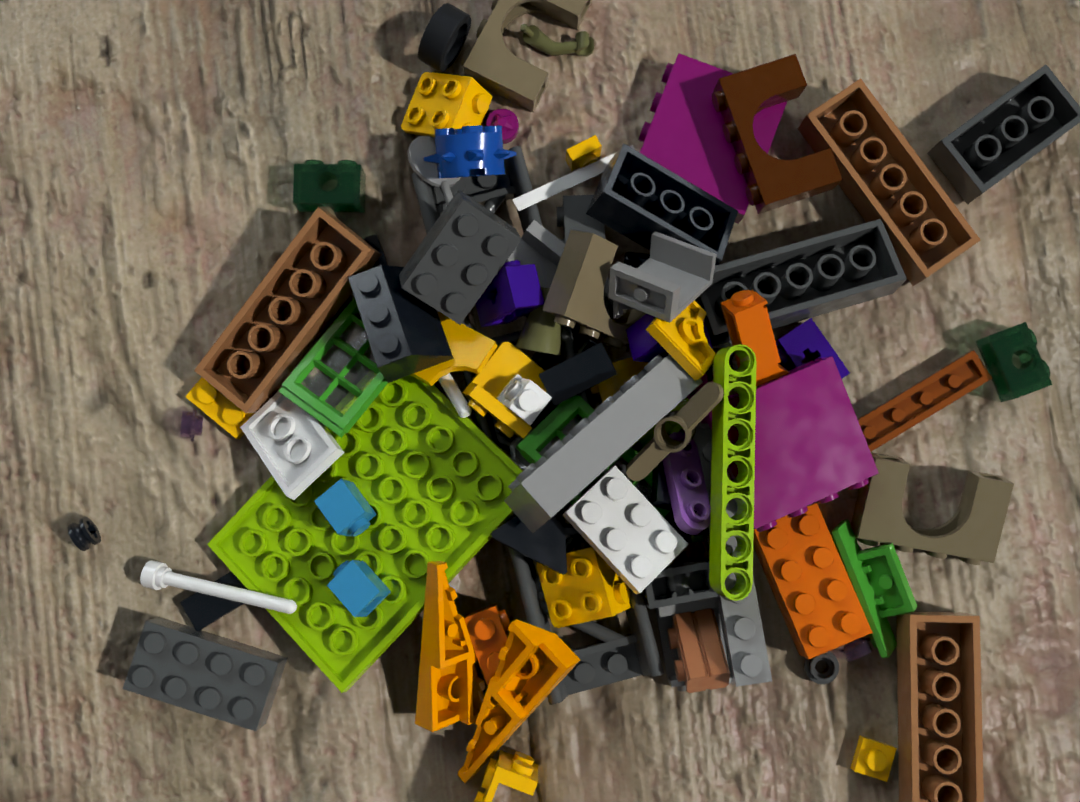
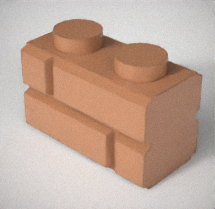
[667,608,730,693]

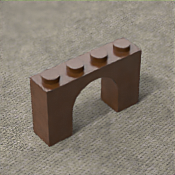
[712,54,843,214]

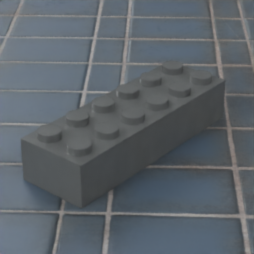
[695,219,907,347]

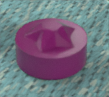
[486,109,519,144]

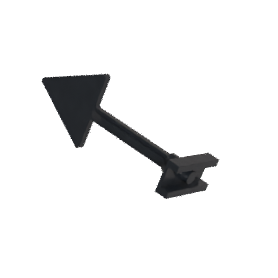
[490,508,704,574]

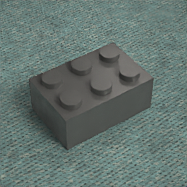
[399,189,522,325]

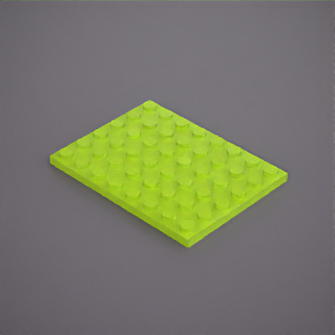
[207,370,523,693]

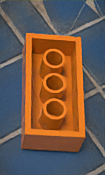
[753,503,873,660]

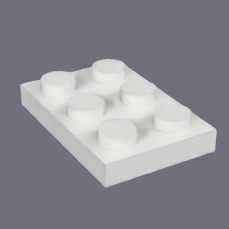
[240,391,345,500]
[563,465,689,595]

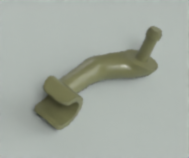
[520,24,594,56]

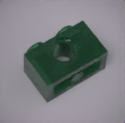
[293,160,366,213]
[976,322,1052,402]

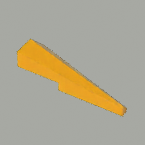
[415,561,486,732]
[457,619,580,783]

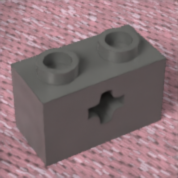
[643,558,720,609]

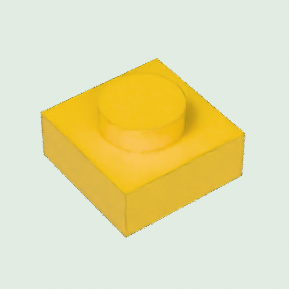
[565,135,602,171]
[850,735,897,782]

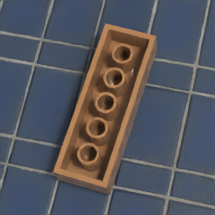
[797,78,981,286]
[194,207,382,413]
[896,612,984,802]

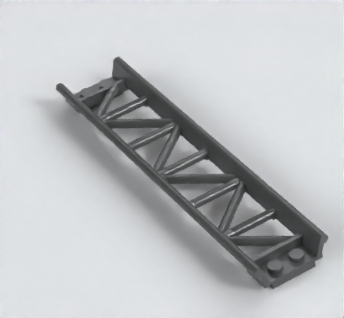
[411,146,664,705]

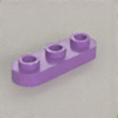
[662,431,710,535]

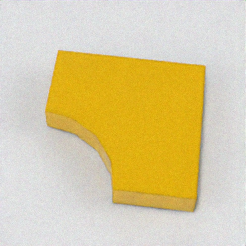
[645,300,716,381]
[411,312,498,387]

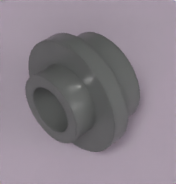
[804,651,839,684]

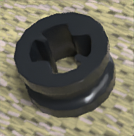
[68,516,101,551]

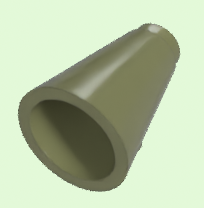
[515,287,578,355]

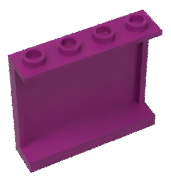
[638,53,787,224]
[701,356,879,532]

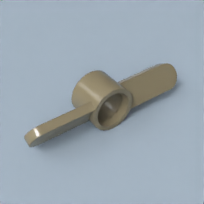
[626,382,724,481]

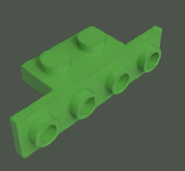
[832,519,918,658]

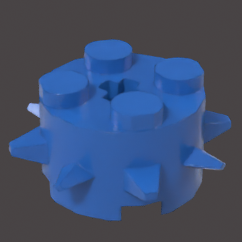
[423,125,517,179]

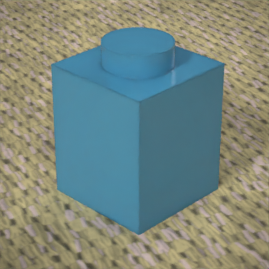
[314,479,377,537]
[327,560,391,617]

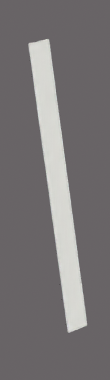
[512,145,635,211]

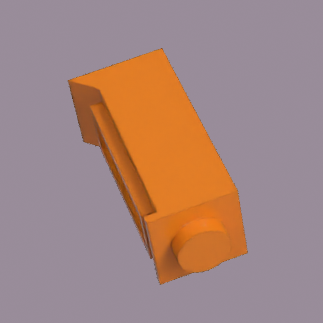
[721,289,789,387]

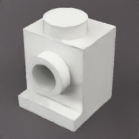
[496,373,552,425]

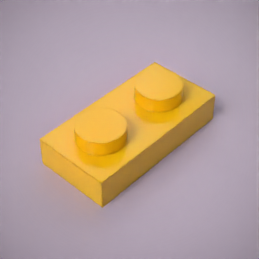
[185,377,255,440]

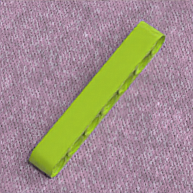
[709,344,757,601]

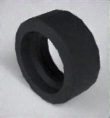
[418,3,471,72]

